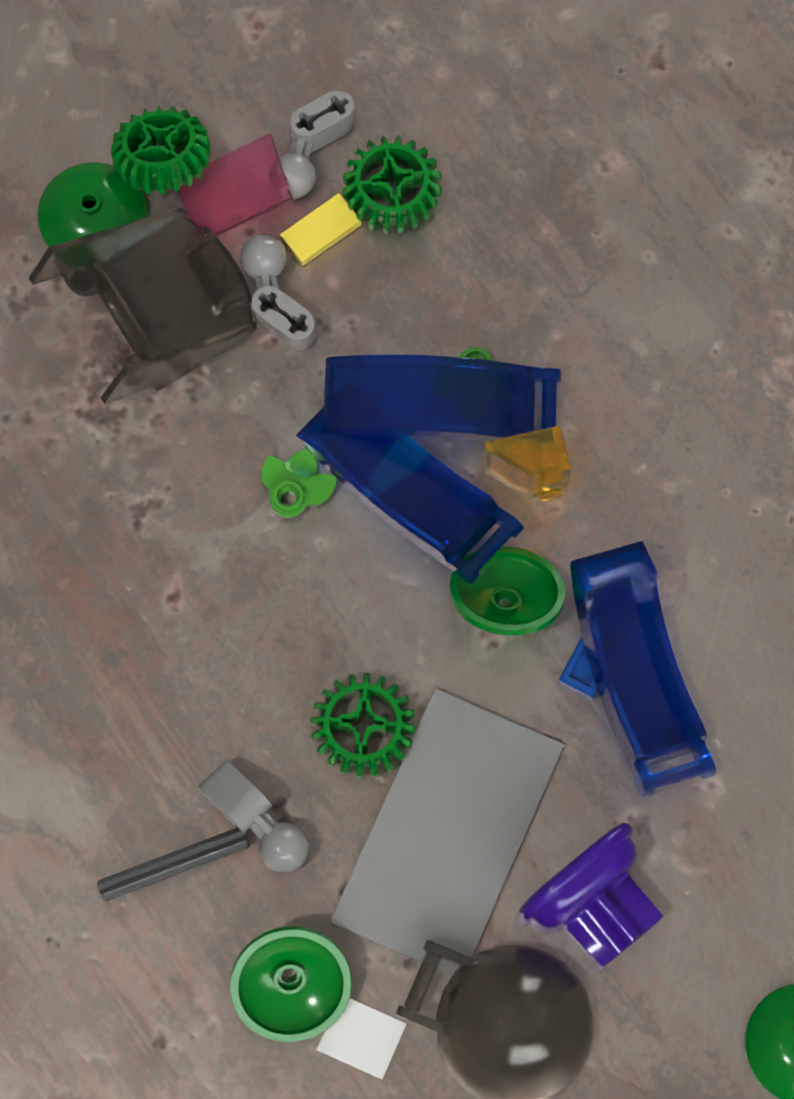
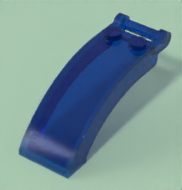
[323,355,561,446]
[295,383,524,585]
[570,541,716,798]

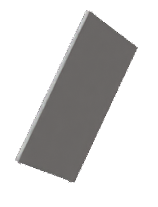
[330,688,565,982]

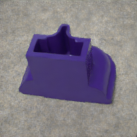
[517,823,663,971]

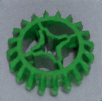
[111,105,211,197]
[343,135,442,234]
[310,673,416,779]

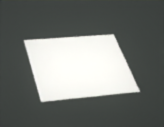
[317,998,406,1080]

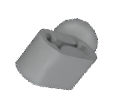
[270,90,355,199]
[240,234,318,350]
[198,760,309,873]

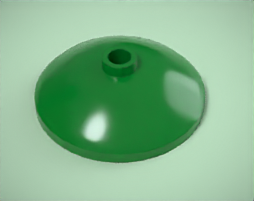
[37,162,148,268]
[449,546,566,636]
[230,926,352,1042]
[744,984,794,1099]

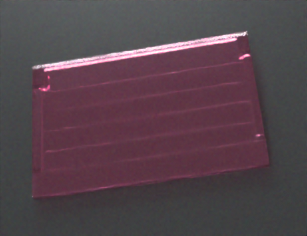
[179,133,293,246]

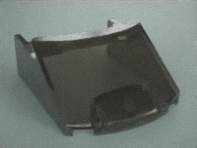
[29,207,257,404]

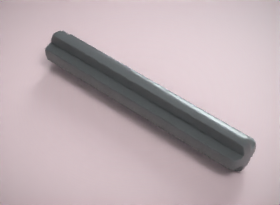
[97,828,249,901]

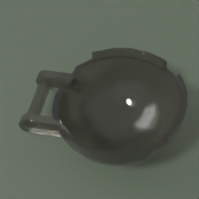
[395,940,594,1099]

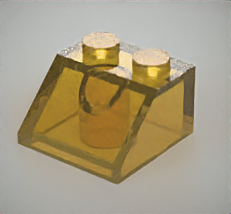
[482,426,571,501]

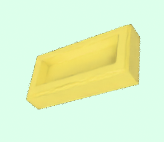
[280,193,361,267]

